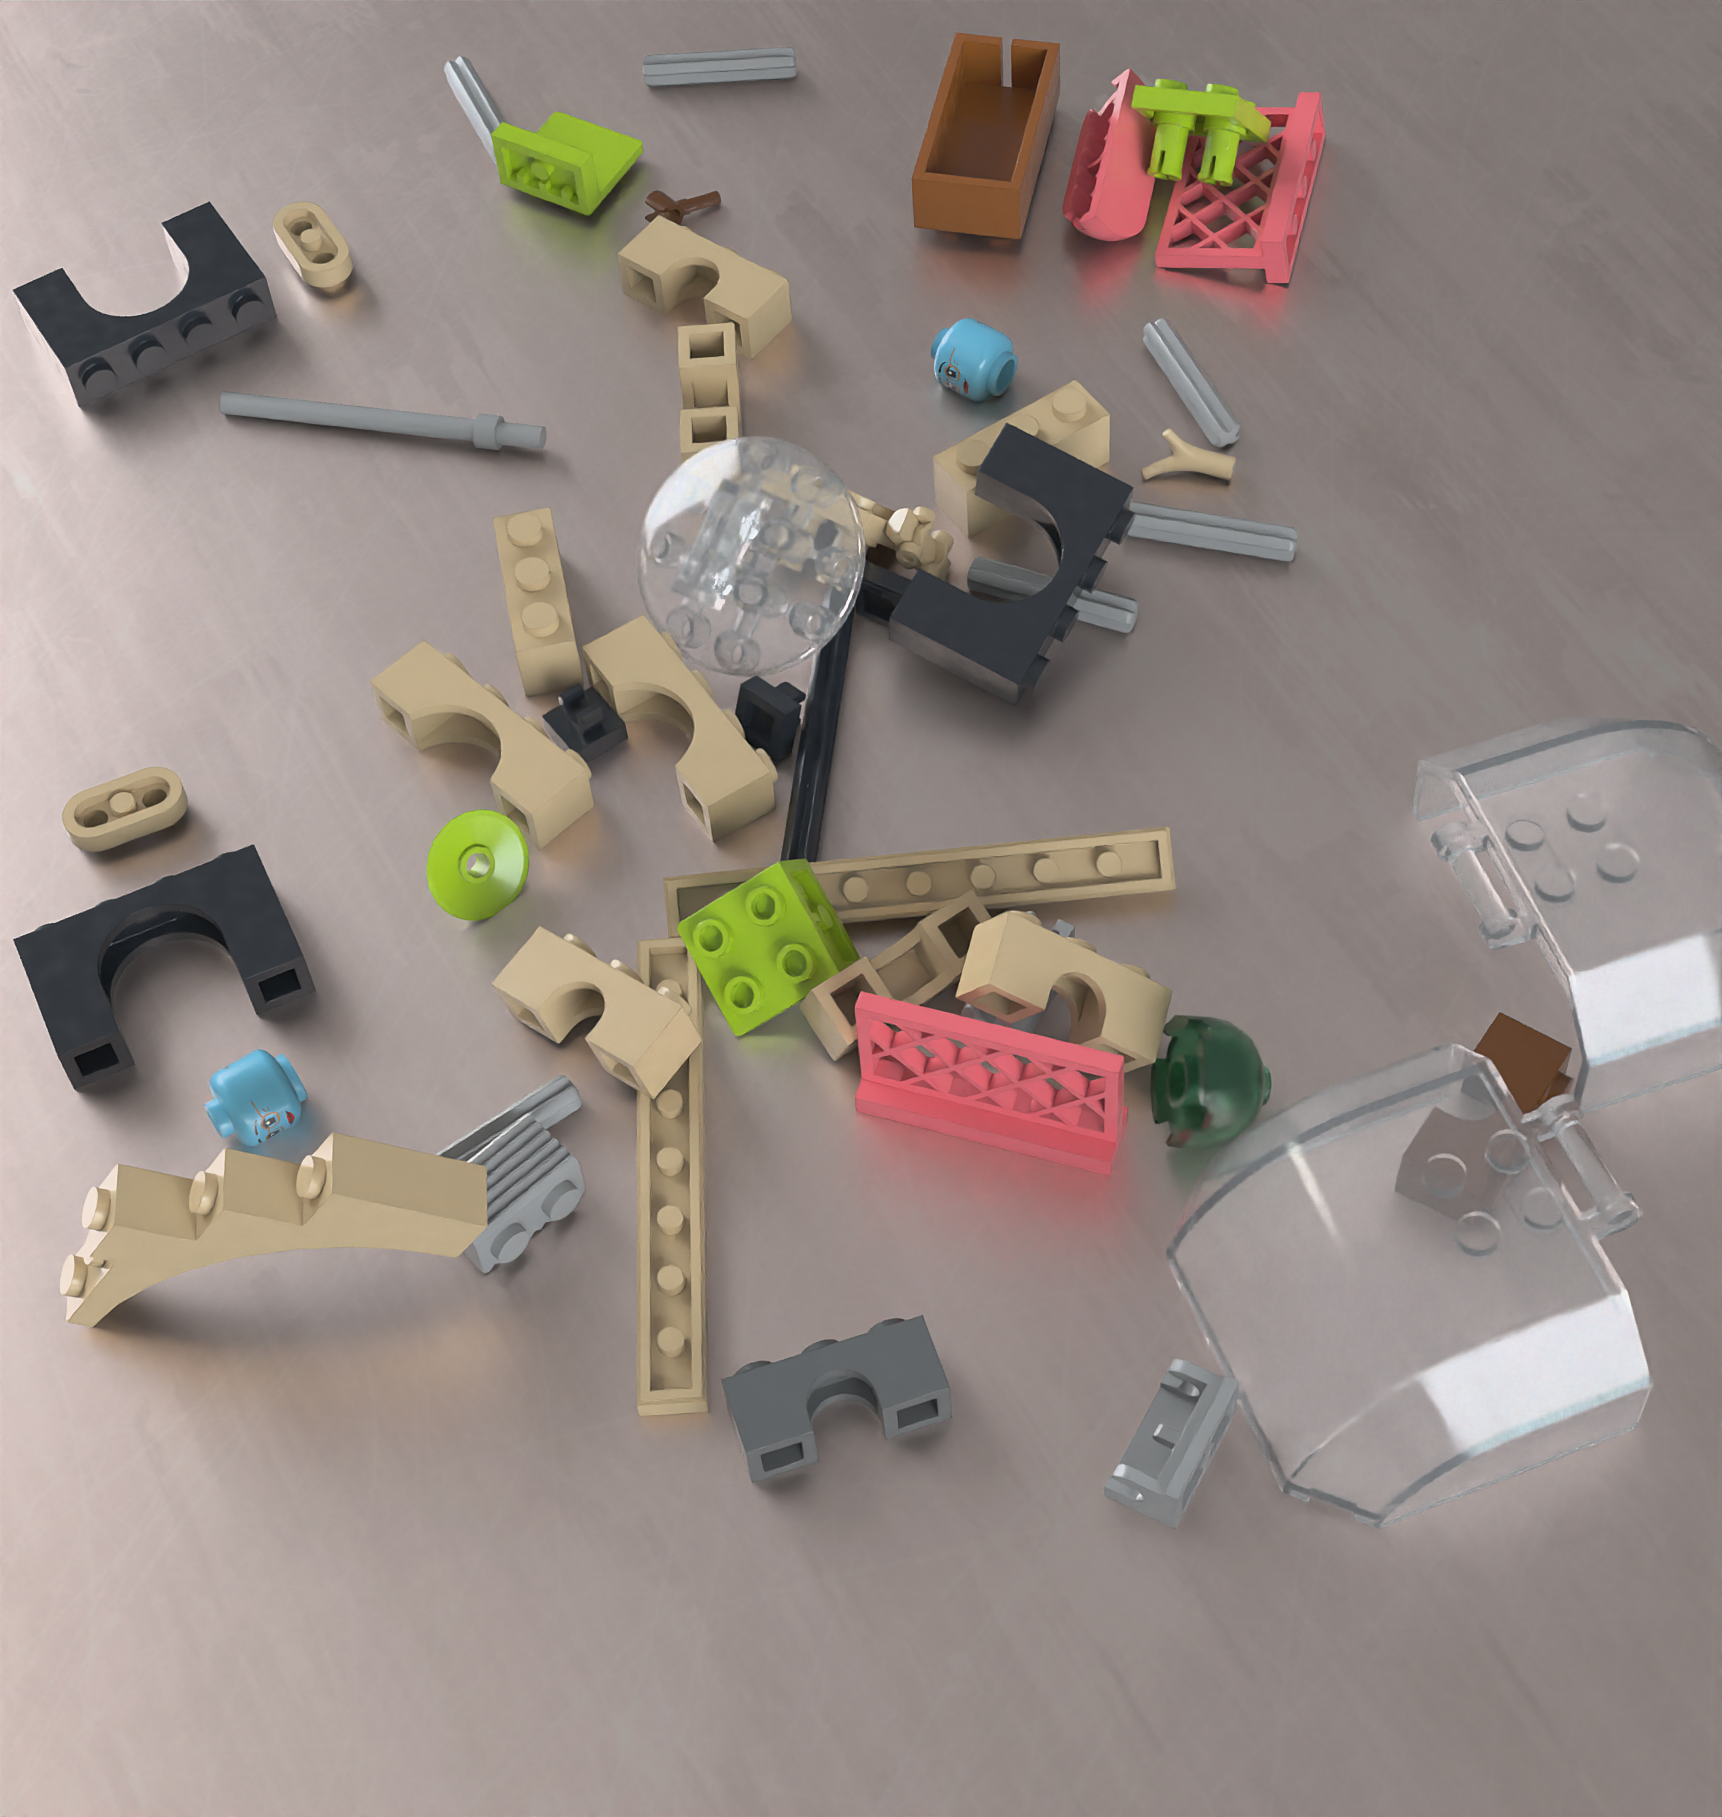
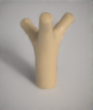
[1141,428,1236,480]

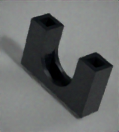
[12,201,277,407]
[889,422,1136,706]
[13,844,316,1090]

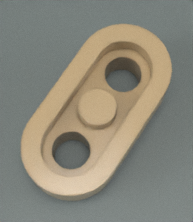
[273,202,353,287]
[62,767,188,852]

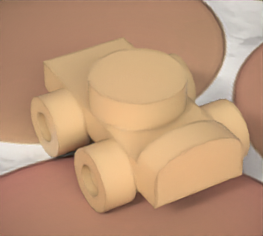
[885,507,954,581]

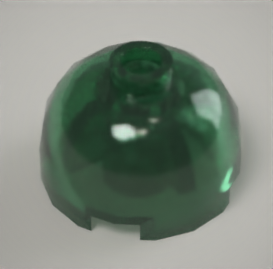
[1150,1015,1272,1149]

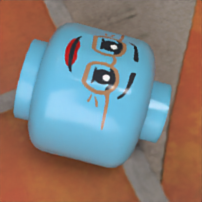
[931,318,1018,402]
[204,1049,308,1147]

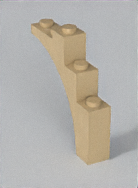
[60,1132,488,1327]

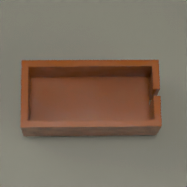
[911,32,1060,240]

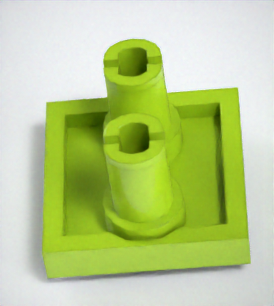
[1131,79,1271,186]

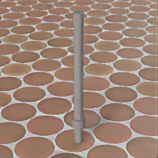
[219,391,547,450]

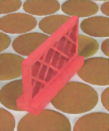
[1155,92,1326,283]
[854,991,1128,1176]

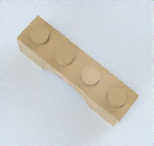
[582,614,778,843]
[369,640,594,850]

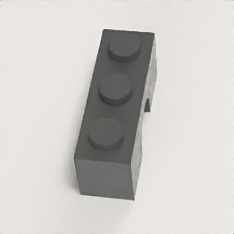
[721,1315,952,1483]

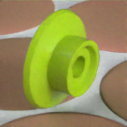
[426,809,529,921]

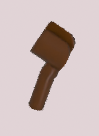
[645,190,721,225]

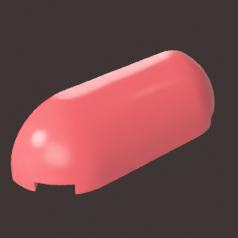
[1062,68,1157,241]

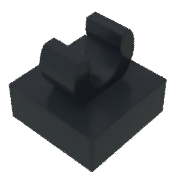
[735,675,806,762]
[542,683,628,763]

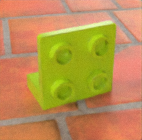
[491,111,643,216]
[677,858,861,1036]

